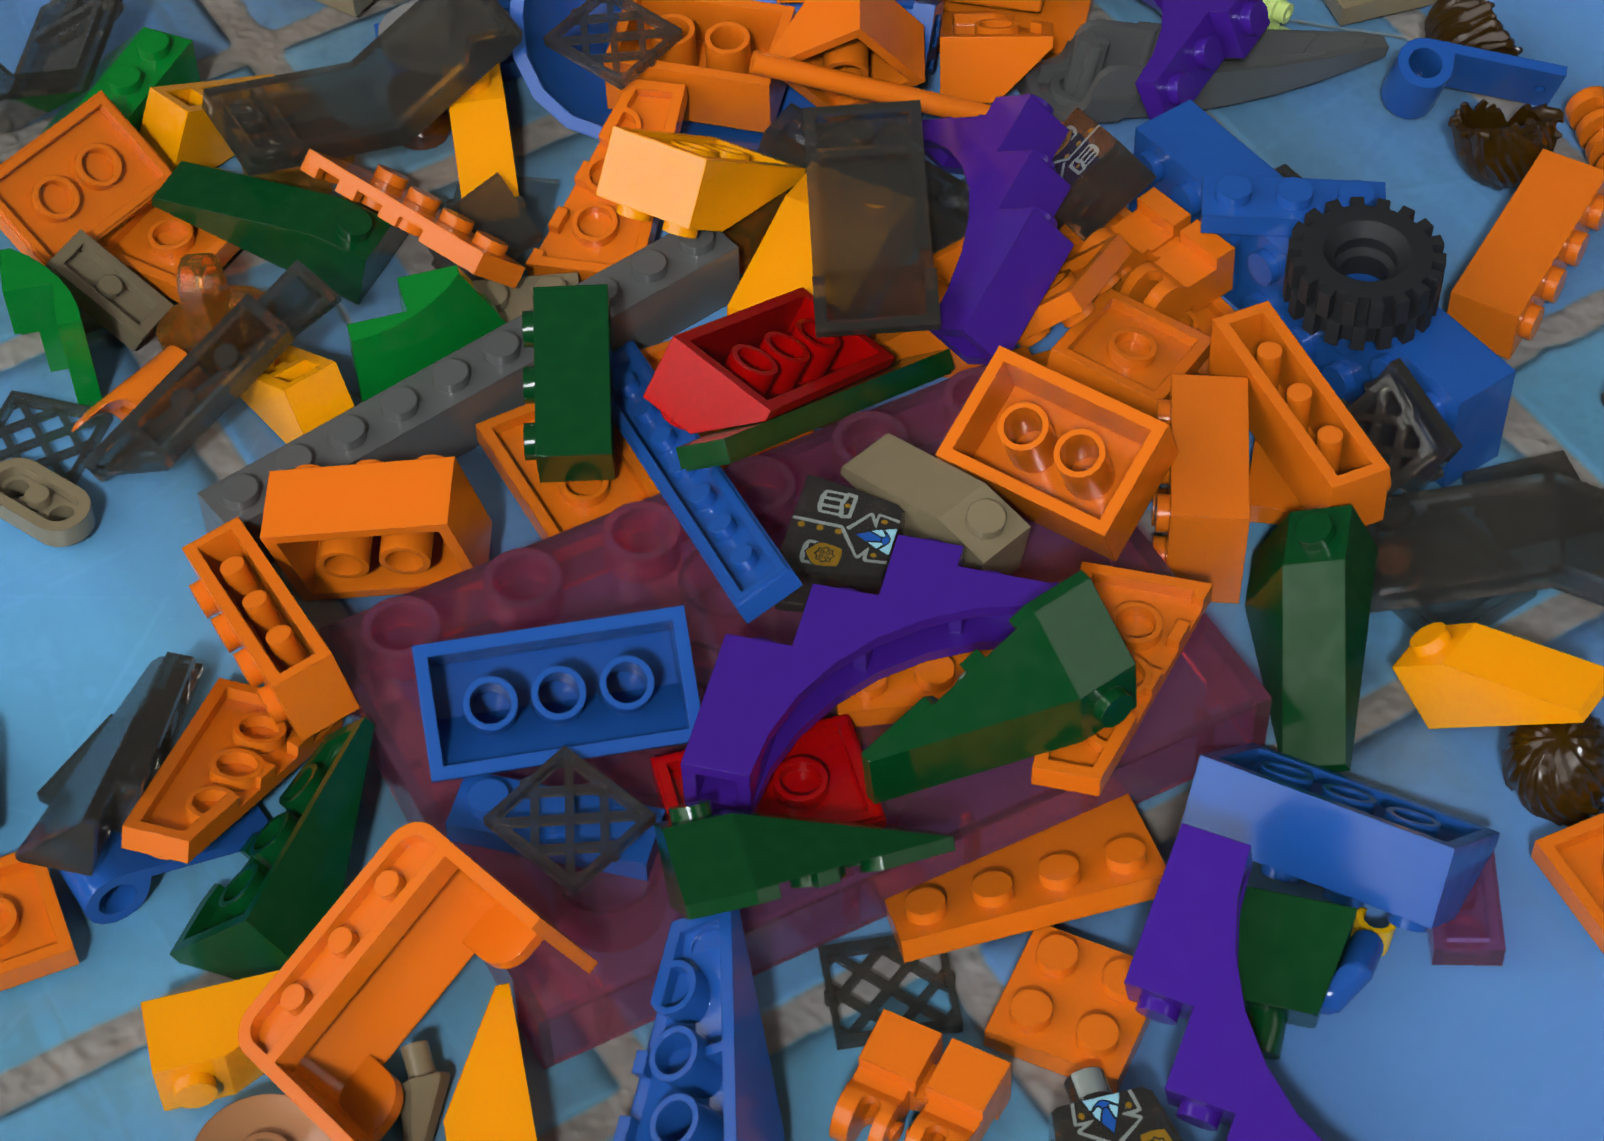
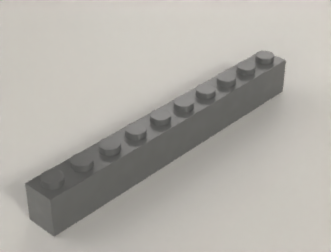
[197,230,740,564]

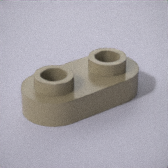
[0,458,95,547]

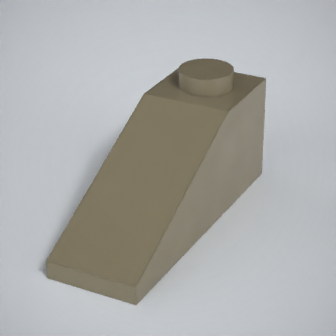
[840,433,1031,575]

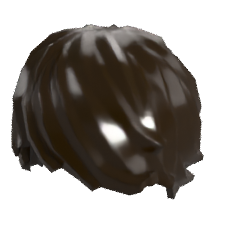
[1425,0,1523,56]
[1448,99,1564,191]
[1502,713,1604,827]

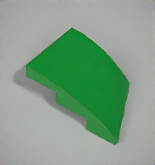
[0,248,102,410]
[347,265,507,403]

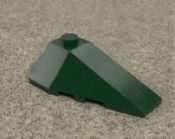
[152,161,409,305]
[1245,505,1378,772]
[861,570,1137,804]
[169,717,375,980]
[653,799,956,920]

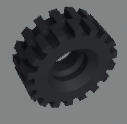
[1283,197,1447,351]

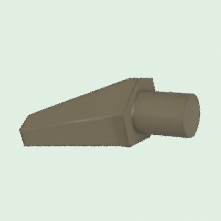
[400,1040,451,1141]

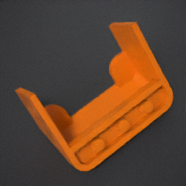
[238,822,598,1141]

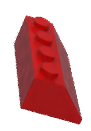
[643,287,895,434]

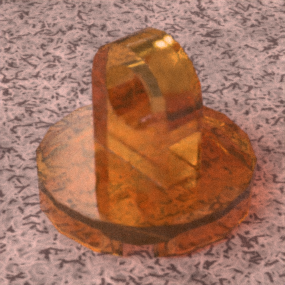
[155,253,277,370]

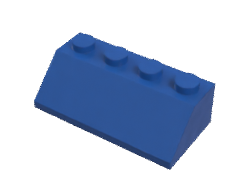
[412,605,700,783]
[1180,742,1500,933]

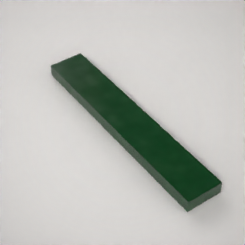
[676,349,955,471]

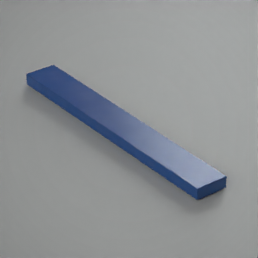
[612,340,803,624]

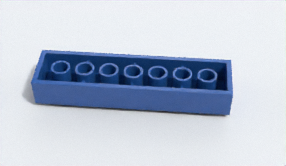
[1129,99,1516,488]

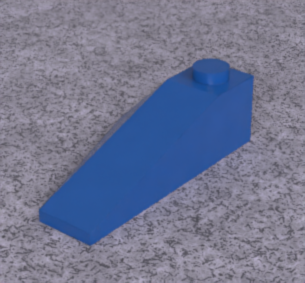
[613,909,785,1141]

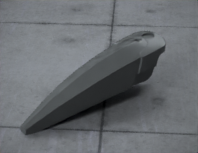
[1018,19,1389,123]

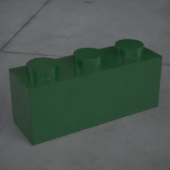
[522,284,615,483]

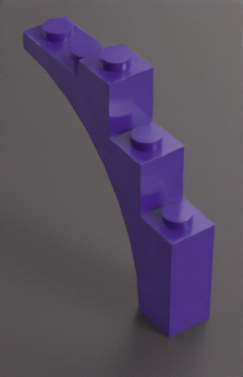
[1135,0,1270,120]
[907,93,1074,365]
[681,534,1061,812]
[1124,823,1323,1141]

